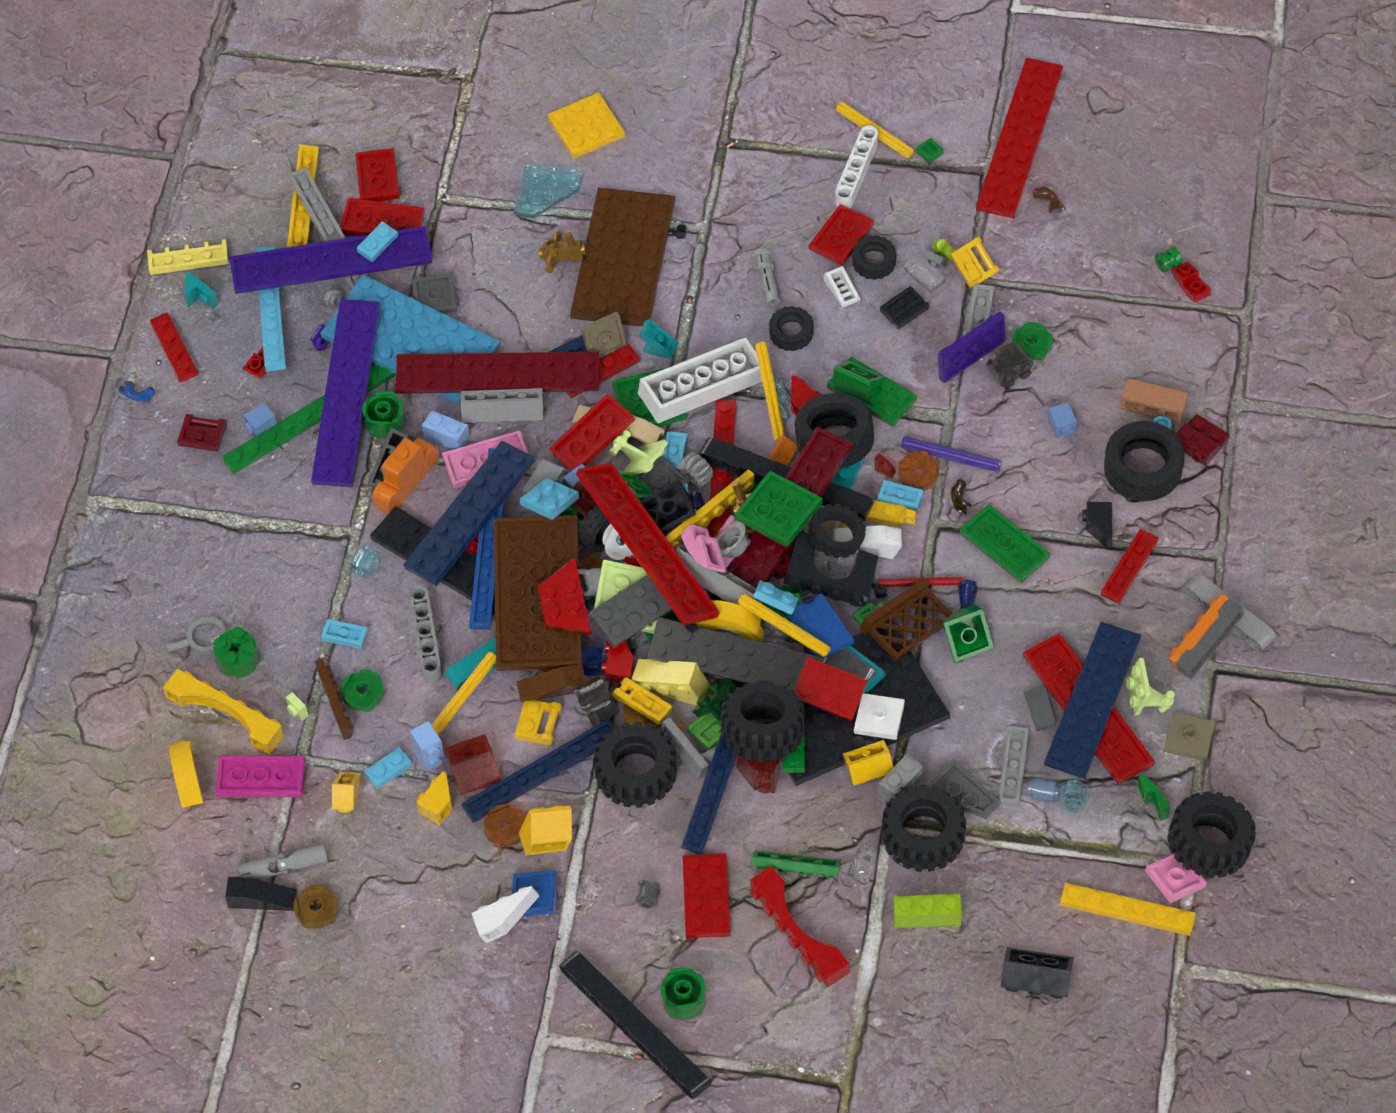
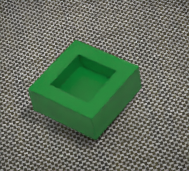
[916,138,943,164]

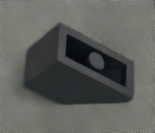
[1082,501,1112,549]

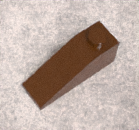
[516,664,587,702]

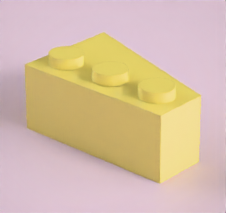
[632,659,709,705]

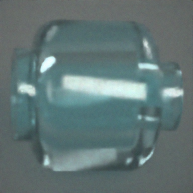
[350,546,381,578]
[1059,780,1088,813]

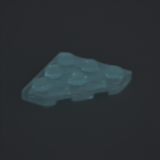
[514,165,583,218]

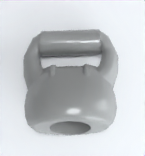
[578,568,601,597]

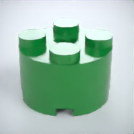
[362,391,406,438]
[213,627,259,678]
[660,967,706,1020]

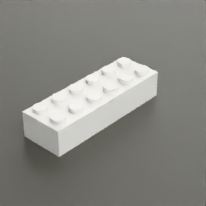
[638,337,762,423]

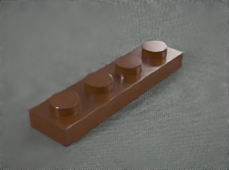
[315,658,353,740]

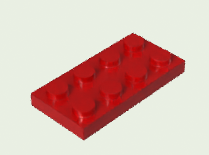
[339,197,425,236]
[549,393,635,471]
[682,853,730,939]

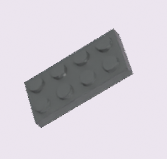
[588,575,672,649]

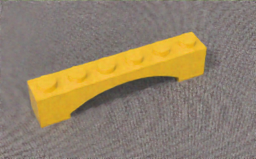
[162,669,284,755]

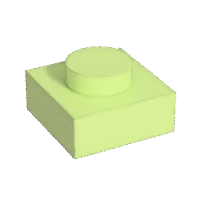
[286,692,308,721]

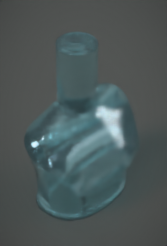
[775,381,791,420]

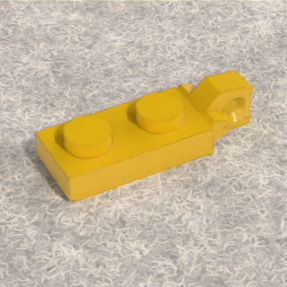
[865,500,917,527]

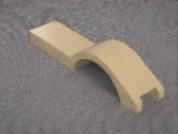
[572,405,666,444]

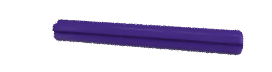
[901,436,1001,472]

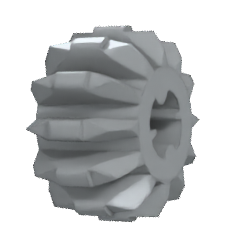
[678,452,713,488]

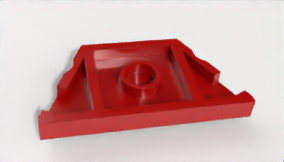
[538,559,592,635]

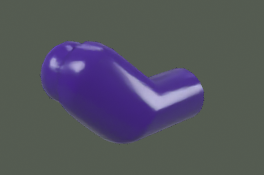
[311,324,327,351]

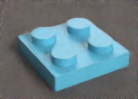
[520,477,579,520]

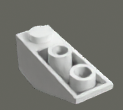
[472,886,539,943]

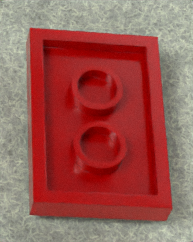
[355,148,400,201]
[809,204,874,266]
[794,657,868,721]

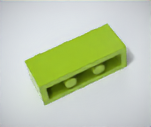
[893,894,962,928]

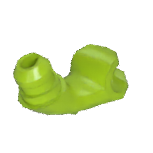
[932,239,956,262]

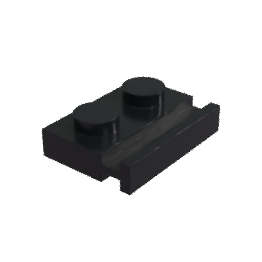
[880,286,929,330]

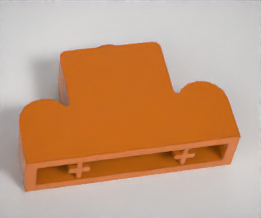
[372,437,439,514]

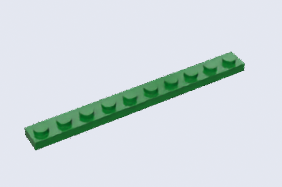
[222,364,396,475]

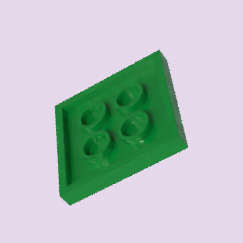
[612,367,687,427]
[734,471,823,547]

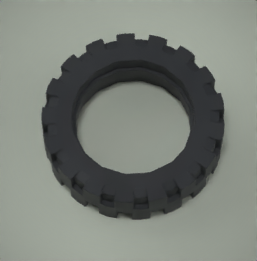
[578,504,611,554]
[808,504,866,559]

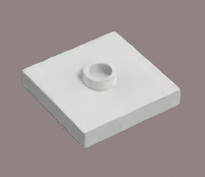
[854,694,905,740]

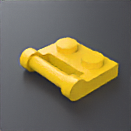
[949,236,1000,288]
[514,700,562,745]

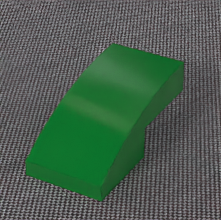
[1137,774,1170,820]

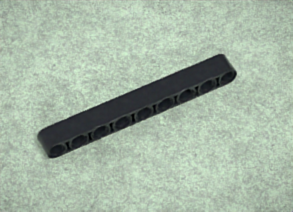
[699,438,874,521]
[559,951,711,1100]

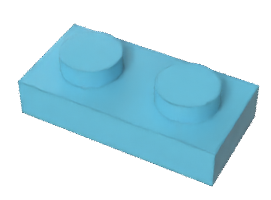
[357,222,398,262]
[662,431,688,471]
[878,480,924,511]
[753,580,798,615]
[321,619,368,649]
[364,747,412,790]

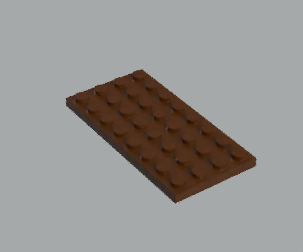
[570,187,675,327]
[493,515,582,671]

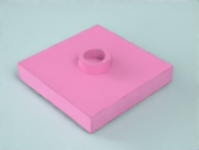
[1145,853,1207,904]

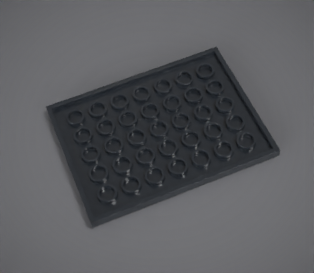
[739,622,950,787]

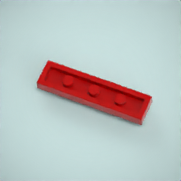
[150,312,198,383]
[566,344,640,399]
[1101,529,1159,604]

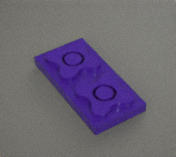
[938,311,1006,383]

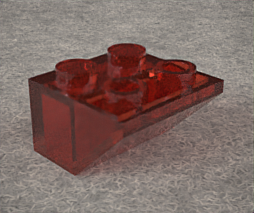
[445,734,501,795]

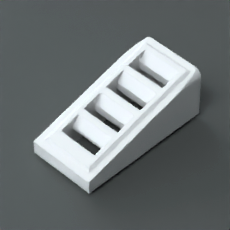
[823,266,861,308]

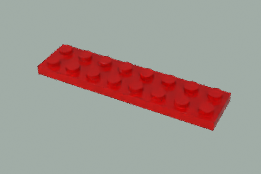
[1023,633,1155,785]

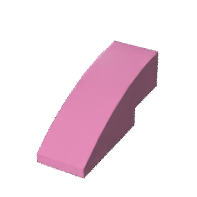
[681,524,726,573]

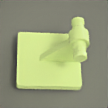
[609,430,668,474]
[1126,658,1175,715]

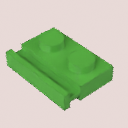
[687,713,721,750]

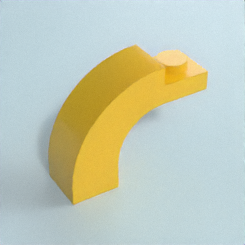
[696,601,764,642]
[168,740,203,808]

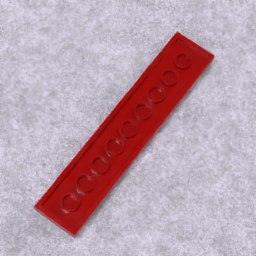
[976,57,1063,219]
[576,462,720,625]

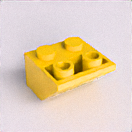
[519,805,572,855]

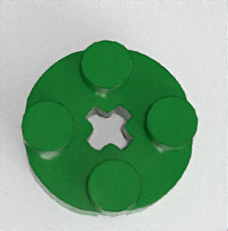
[1012,322,1053,360]
[341,670,384,712]

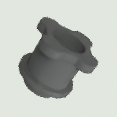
[635,880,661,909]

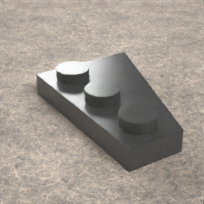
[926,759,1001,819]

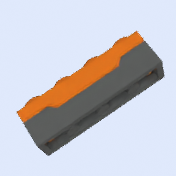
[1169,593,1244,679]

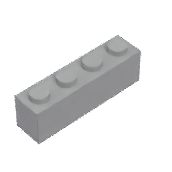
[461,388,544,423]

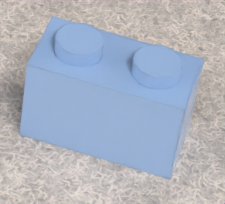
[422,411,470,450]
[410,721,445,771]

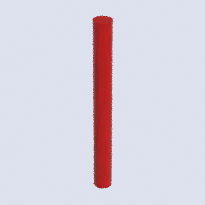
[878,577,963,587]

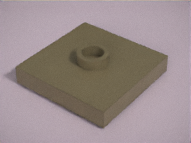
[581,312,627,359]
[1163,712,1216,761]

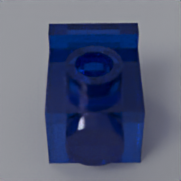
[581,646,602,676]

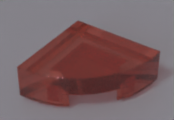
[875,453,896,478]

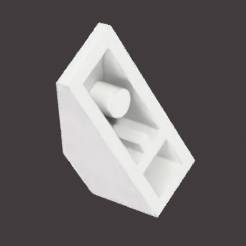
[833,525,902,559]

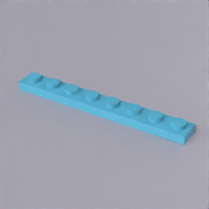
[255,246,286,372]

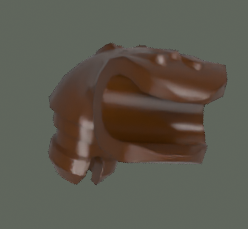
[1033,186,1062,213]

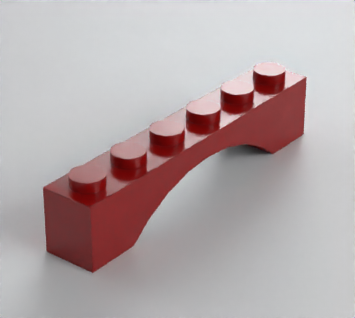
[601,556,642,683]
[749,866,850,987]

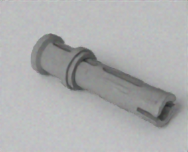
[753,248,780,306]

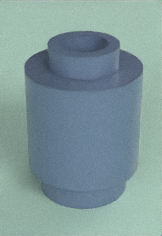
[1027,777,1060,802]

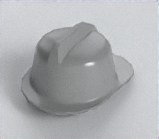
[716,522,751,558]

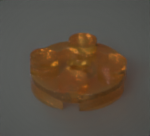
[898,450,939,491]
[483,804,526,848]

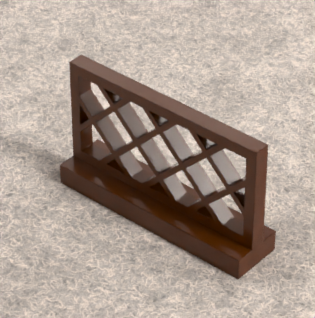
[860,578,953,661]

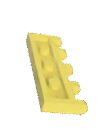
[147,239,229,275]

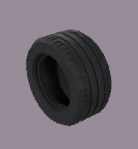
[794,393,874,469]
[1104,421,1185,501]

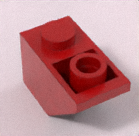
[791,375,821,416]

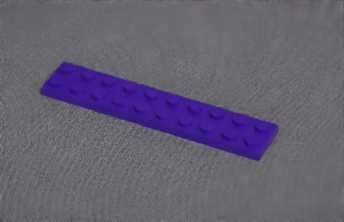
[229,226,432,294]
[311,299,381,487]

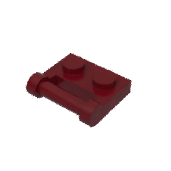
[177,414,227,452]

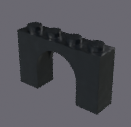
[783,532,879,607]

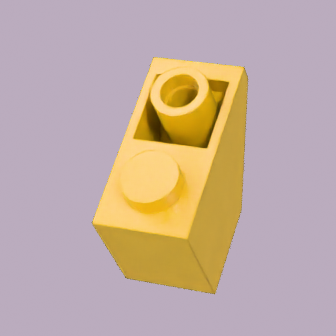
[417,771,452,826]

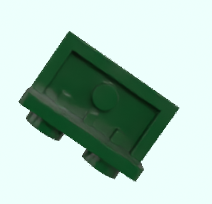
[692,679,737,721]

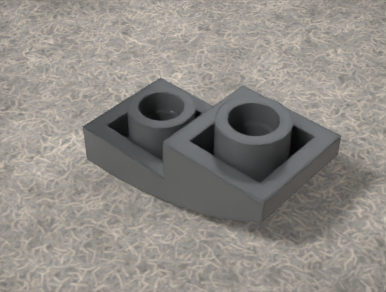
[1024,687,1057,732]

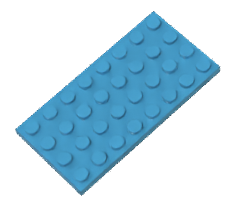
[321,275,500,405]

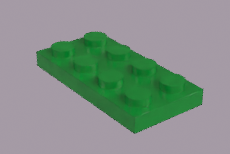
[827,357,917,427]
[960,504,1050,583]

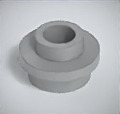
[324,289,343,309]

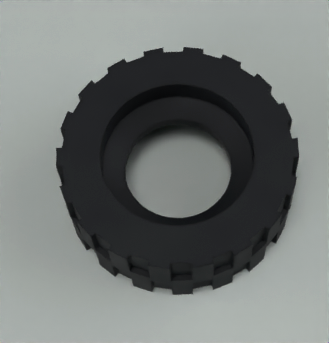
[852,235,896,280]
[769,306,814,351]

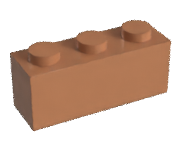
[1121,379,1188,424]

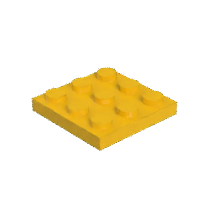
[547,92,625,159]

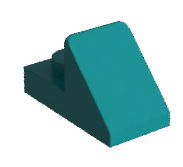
[185,271,219,308]
[638,319,678,359]

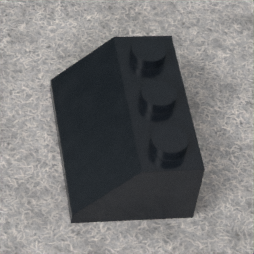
[640,479,696,534]
[1000,947,1074,999]

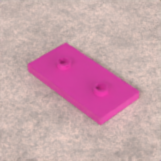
[215,756,306,797]

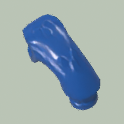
[118,381,155,402]

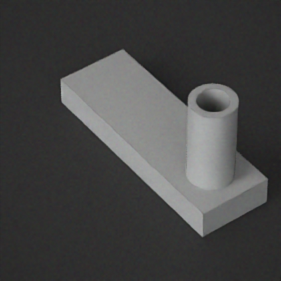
[660,717,716,779]

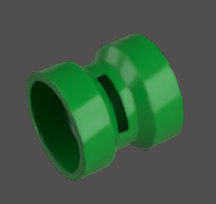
[1155,246,1183,273]

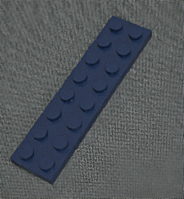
[403,441,535,586]
[1044,622,1141,779]

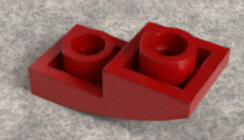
[1171,262,1211,303]
[243,346,268,379]

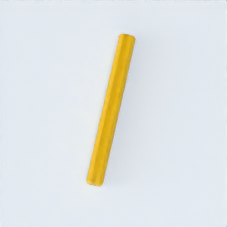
[836,101,914,159]
[755,342,785,441]
[738,594,831,657]
[431,652,496,736]

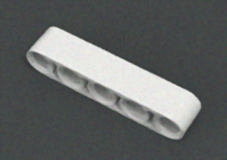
[835,125,878,209]

